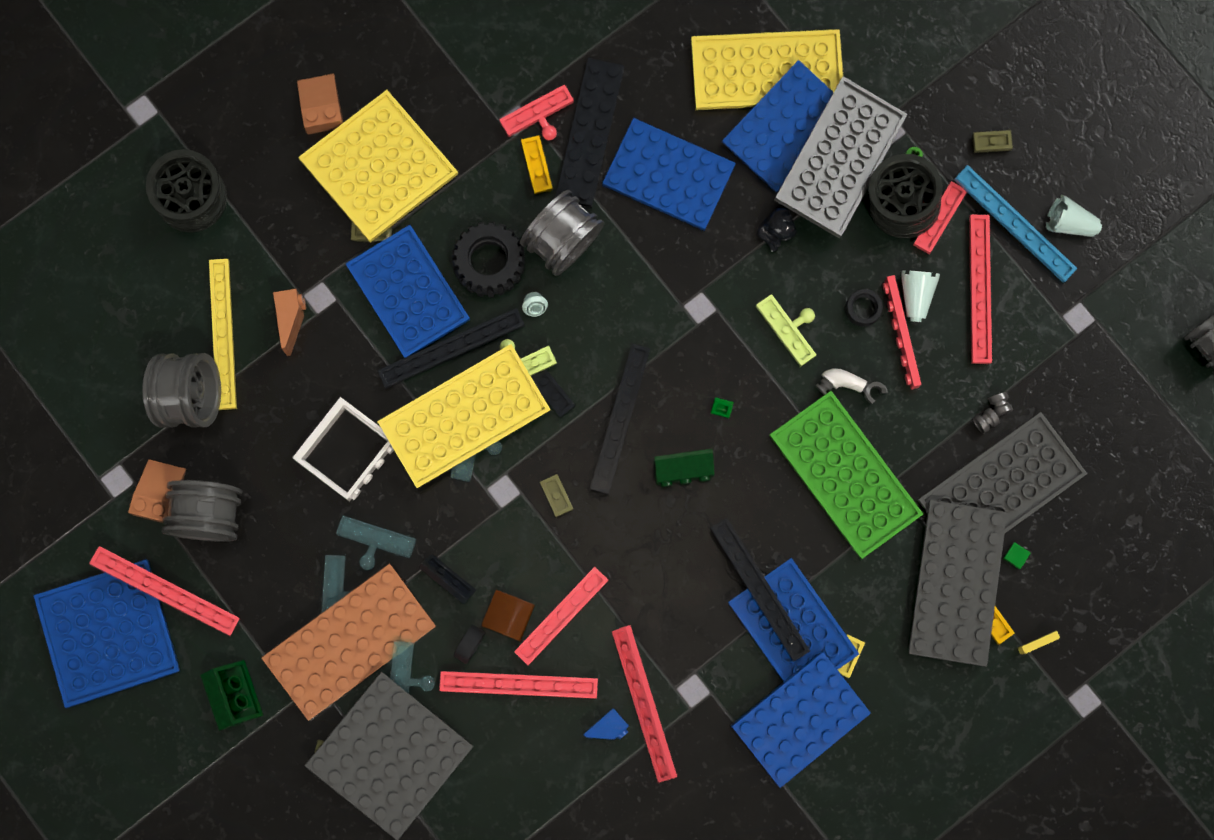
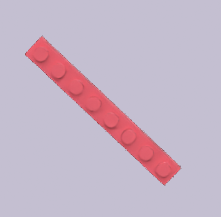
[969,215,992,364]
[89,546,240,636]
[612,625,677,783]
[440,671,598,699]

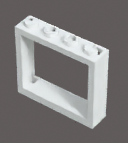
[293,397,394,502]

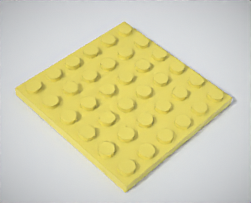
[299,90,458,243]

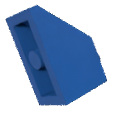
[584,708,629,740]

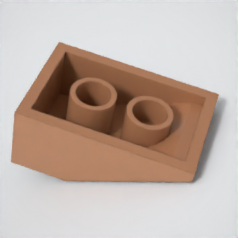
[297,74,343,134]
[273,289,306,356]
[128,460,187,523]

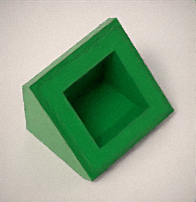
[711,397,734,418]

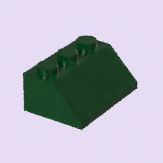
[653,449,715,487]
[200,660,263,731]

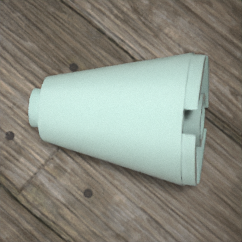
[1046,195,1102,237]
[901,270,940,322]

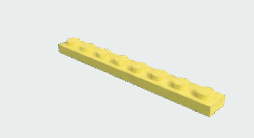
[209,259,237,410]

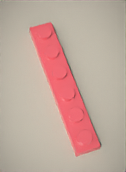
[883,275,921,390]
[514,567,609,666]

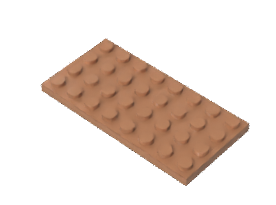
[262,563,436,721]

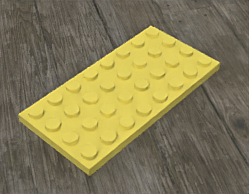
[691,30,843,110]
[377,344,550,488]

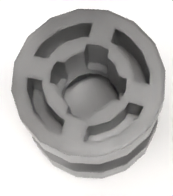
[989,392,1013,416]
[973,408,1000,434]

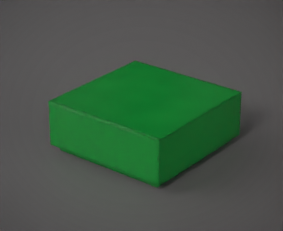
[1003,542,1030,569]

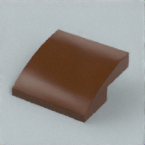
[481,590,535,641]

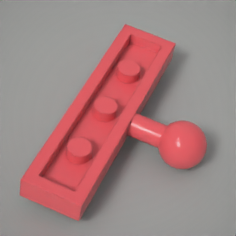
[499,84,574,140]
[914,181,967,255]

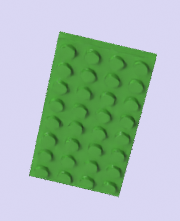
[769,391,923,559]

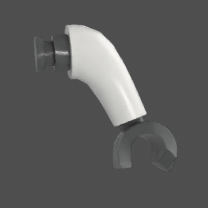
[815,368,888,405]

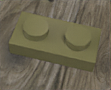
[972,130,1013,153]
[540,474,573,517]

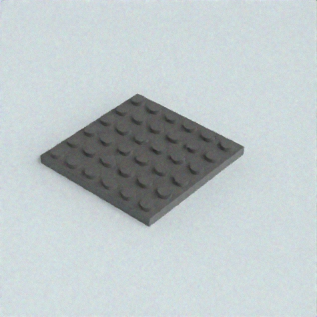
[305,672,473,840]

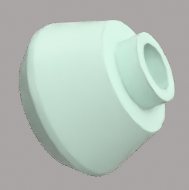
[522,292,548,317]

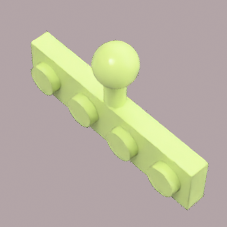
[756,294,816,367]
[500,339,557,376]

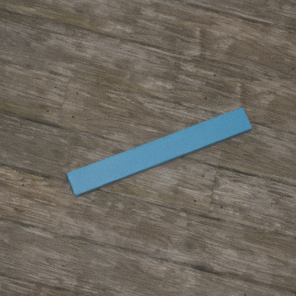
[954,165,1077,283]

